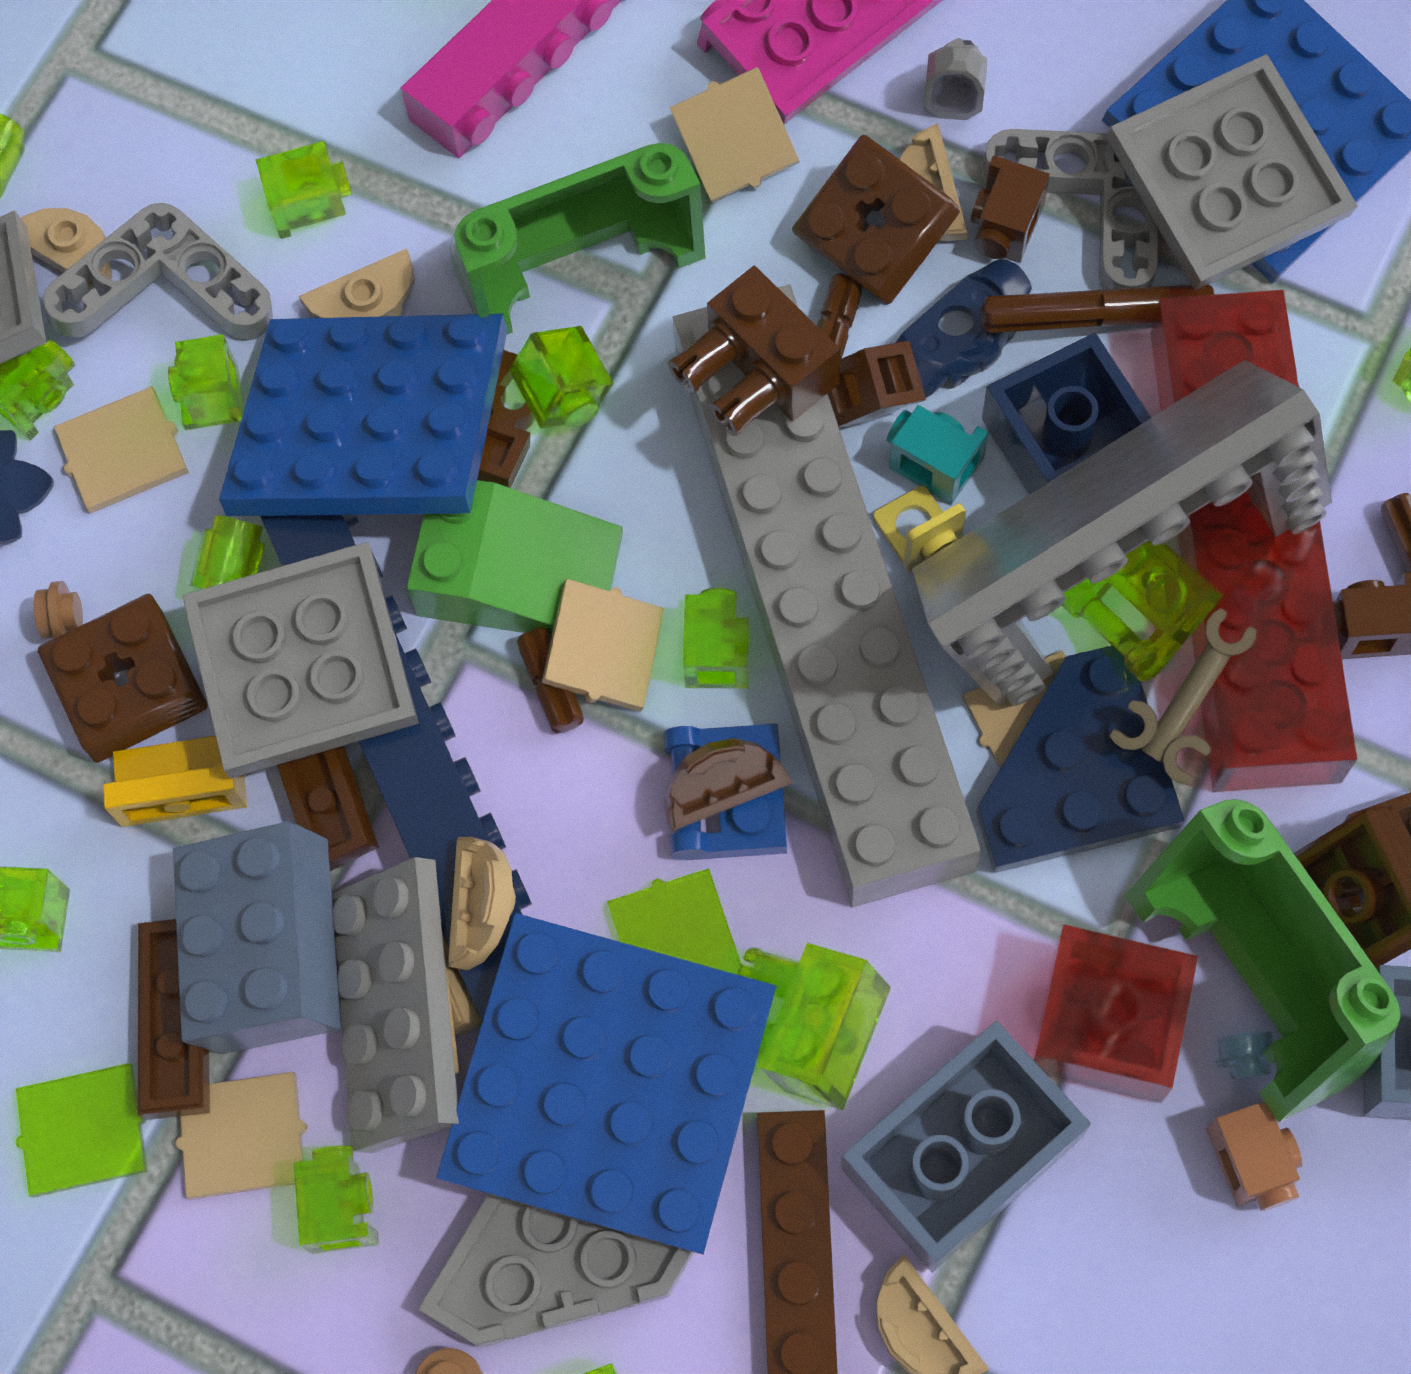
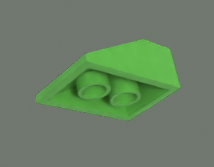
[406,480,623,637]

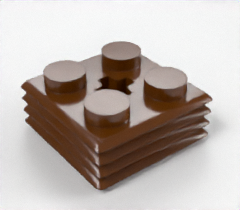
[792,135,960,304]
[37,594,208,763]
[1293,805,1411,968]

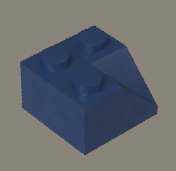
[982,332,1152,495]

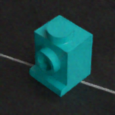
[886,405,988,505]

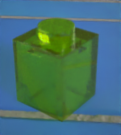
[509,325,614,429]

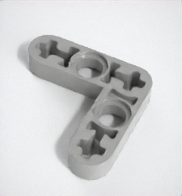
[983,129,1158,289]
[43,203,273,340]

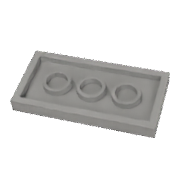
[332,857,459,1153]

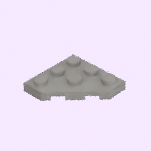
[418,1194,694,1348]

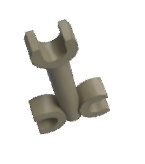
[1110,608,1257,785]

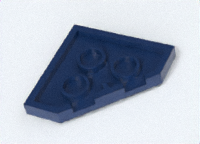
[976,642,1185,873]

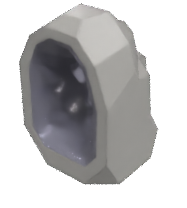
[924,38,987,120]

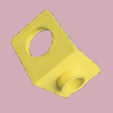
[873,486,966,572]

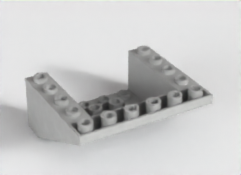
[912,360,1332,706]

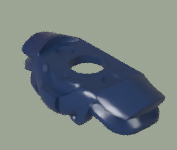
[895,259,1032,398]

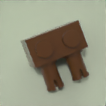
[668,265,840,436]

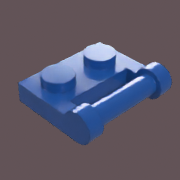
[663,723,787,860]

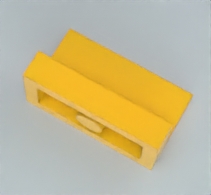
[103,736,247,827]

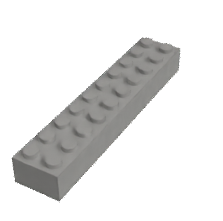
[672,284,981,908]

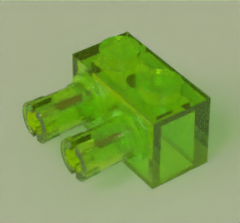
[738,943,891,1110]

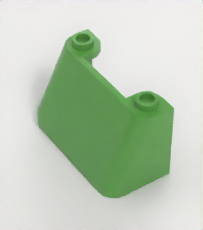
[449,143,706,334]
[1124,799,1401,1122]

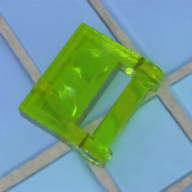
[1061,540,1223,682]

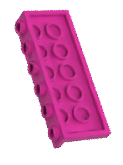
[697,0,943,124]

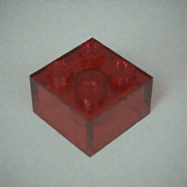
[1032,924,1198,1103]

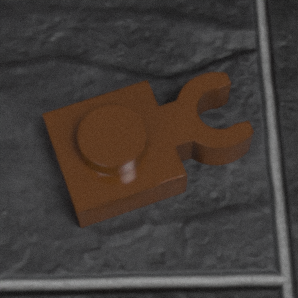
[477,385,536,488]

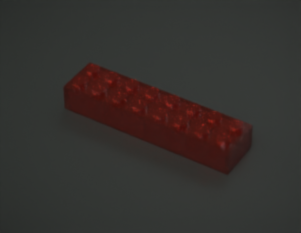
[1150,290,1357,792]

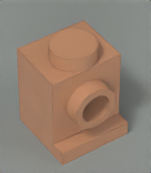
[1206,1101,1302,1211]

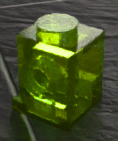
[256,141,353,239]
[168,334,244,430]
[0,339,76,441]
[683,588,749,689]
[0,867,70,952]
[293,1145,379,1254]

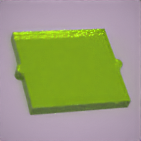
[607,868,745,977]
[15,1063,148,1198]

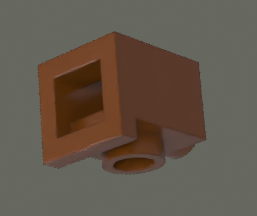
[970,155,1050,263]
[827,341,926,428]
[1321,572,1411,660]

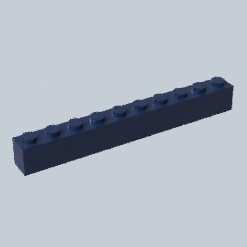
[260,515,532,1022]

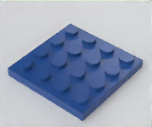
[1101,0,1411,284]
[219,313,507,516]
[436,913,776,1255]

